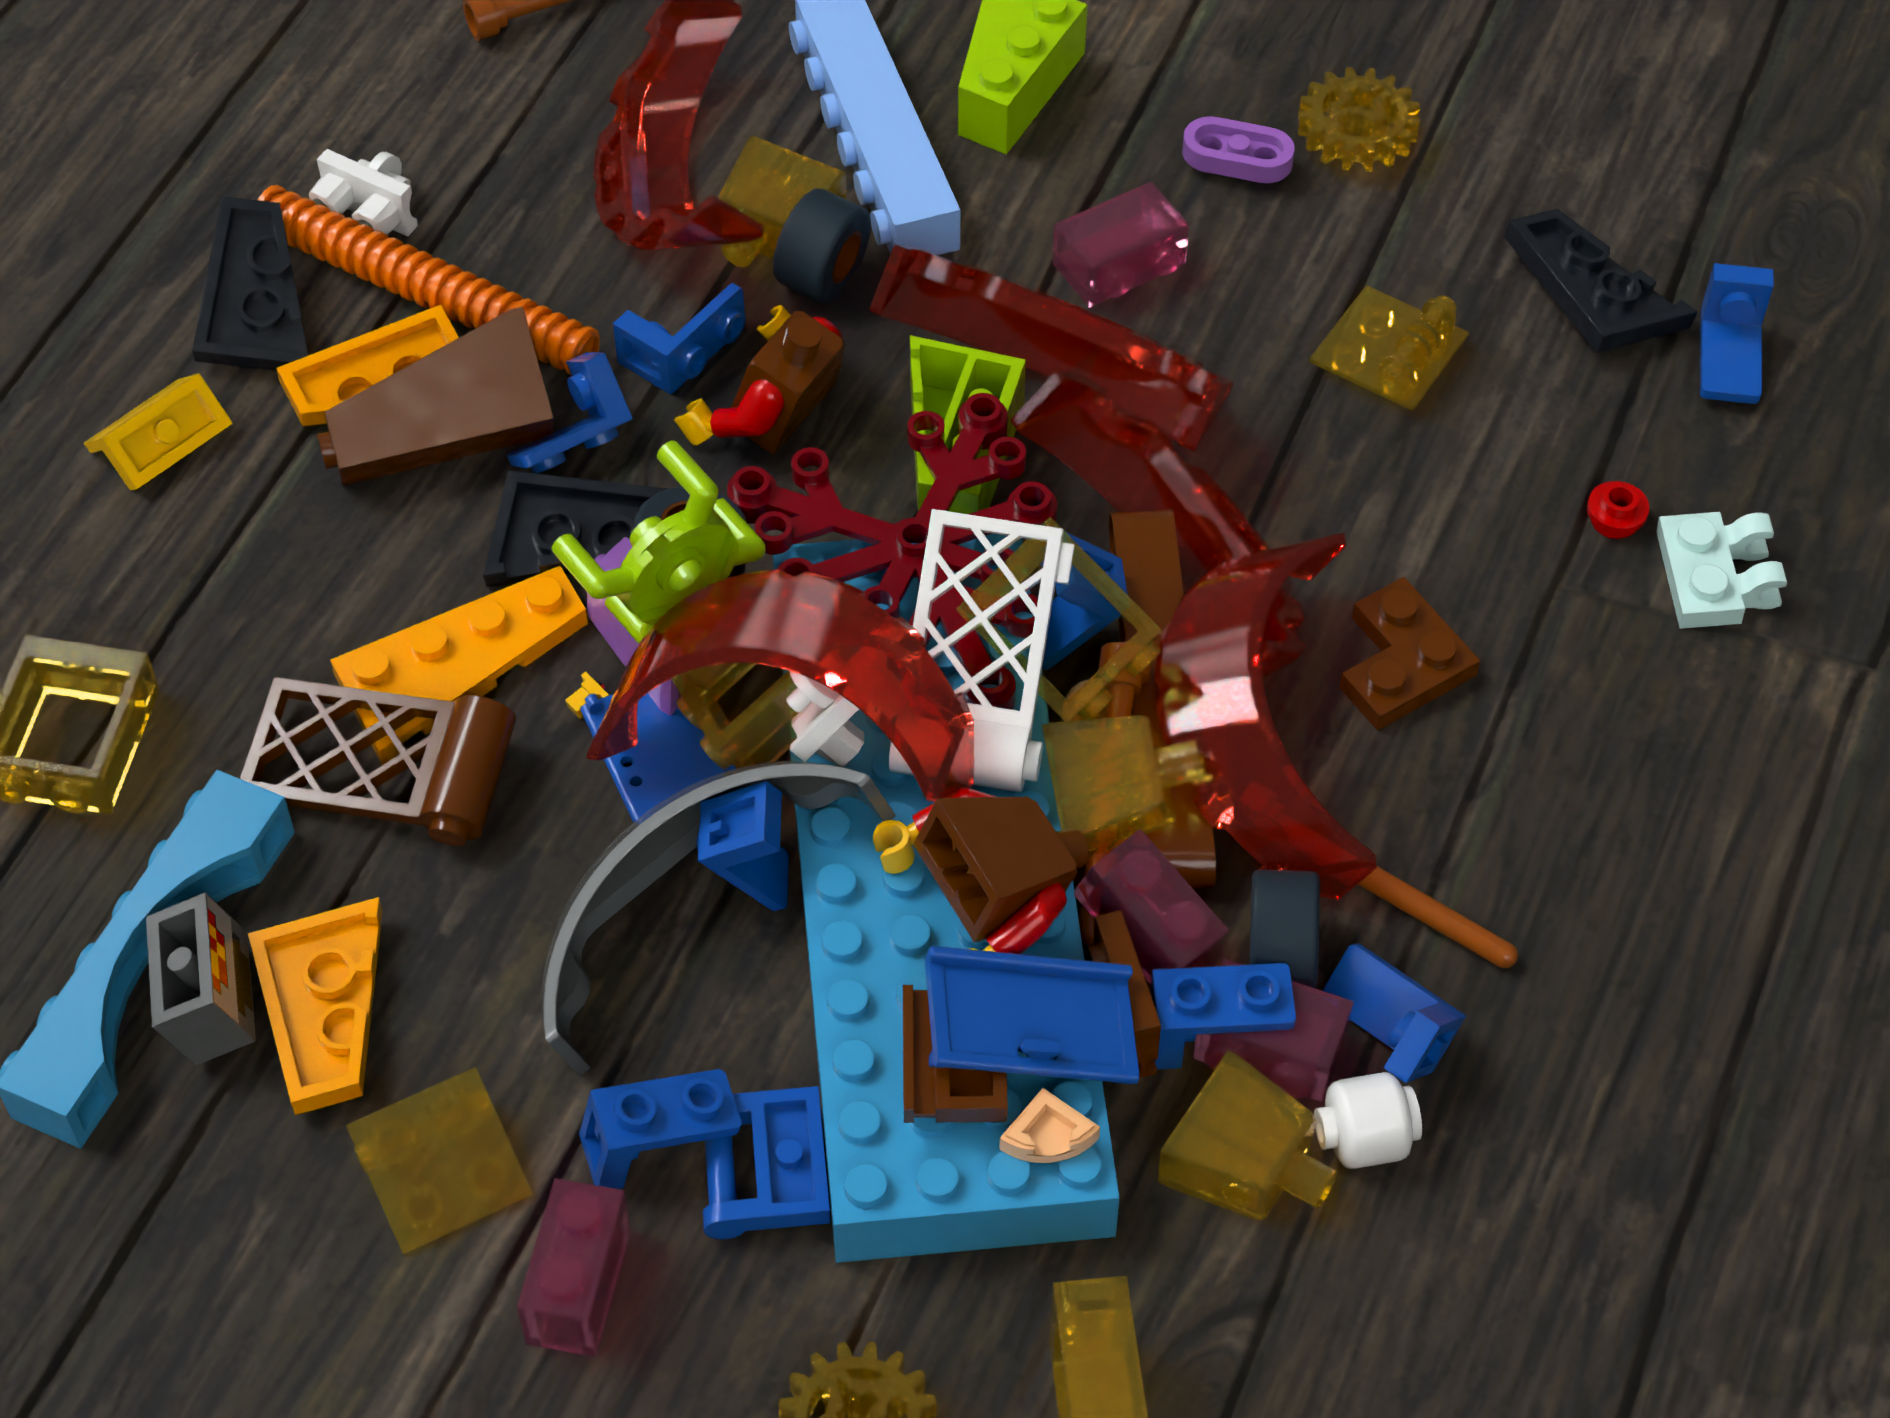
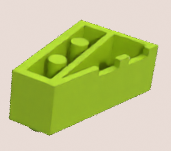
[958,0,1087,155]

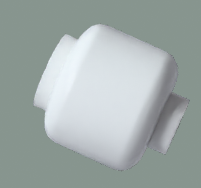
[1314,1072,1422,1169]

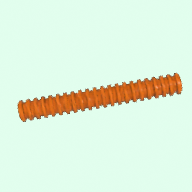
[258,185,600,375]

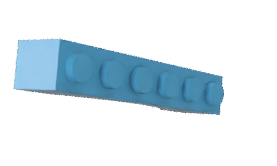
[0,770,295,1149]

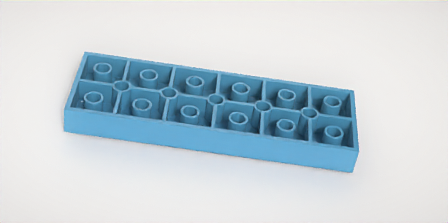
[772,534,1119,1263]

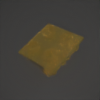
[1309,285,1469,411]
[346,1067,532,1254]

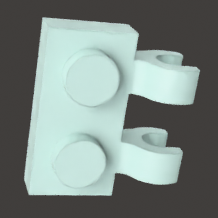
[1656,512,1787,629]

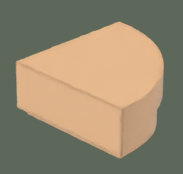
[999,1088,1100,1163]

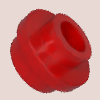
[1587,481,1650,539]

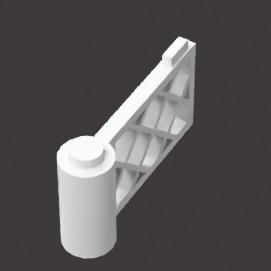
[889,509,1075,793]

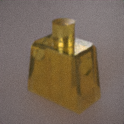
[718,135,846,267]
[1042,715,1206,859]
[1158,1050,1337,1220]

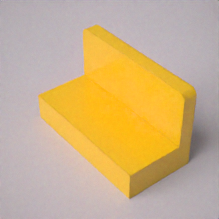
[84,373,233,491]

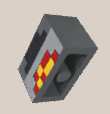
[146,892,256,1065]

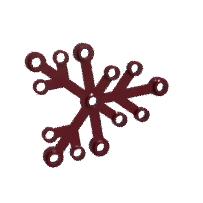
[727,393,1057,710]

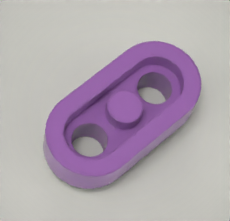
[1182,116,1295,183]

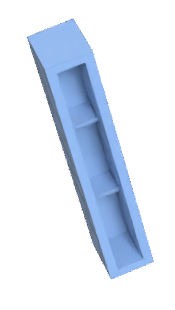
[789,0,961,265]

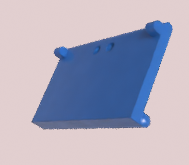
[580,684,736,823]
[924,946,1139,1084]

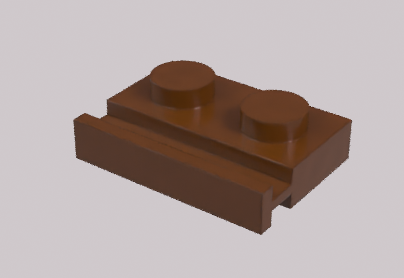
[1085,910,1161,1078]
[903,985,1008,1123]

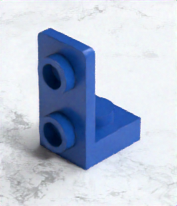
[1700,263,1774,404]
[613,283,746,395]
[507,352,633,473]
[1042,532,1130,670]
[696,781,789,912]
[1321,943,1466,1083]
[1150,963,1296,1069]
[579,1069,742,1193]

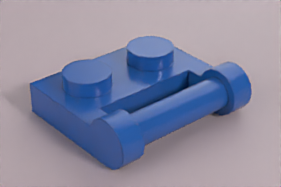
[702,1086,831,1239]

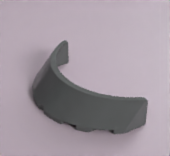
[542,761,896,1077]

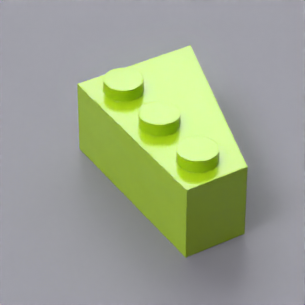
[910,335,1026,514]

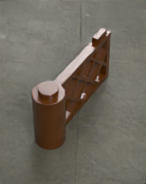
[240,677,517,846]

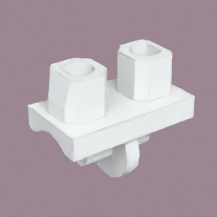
[309,149,418,236]
[786,641,906,767]

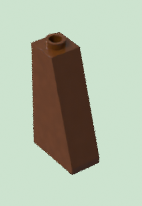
[317,306,554,486]

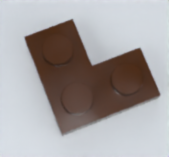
[1339,577,1481,731]

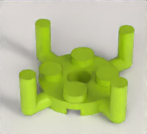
[552,440,766,652]

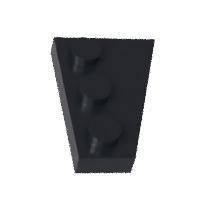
[192,196,309,371]
[1504,209,1698,353]
[483,471,668,587]

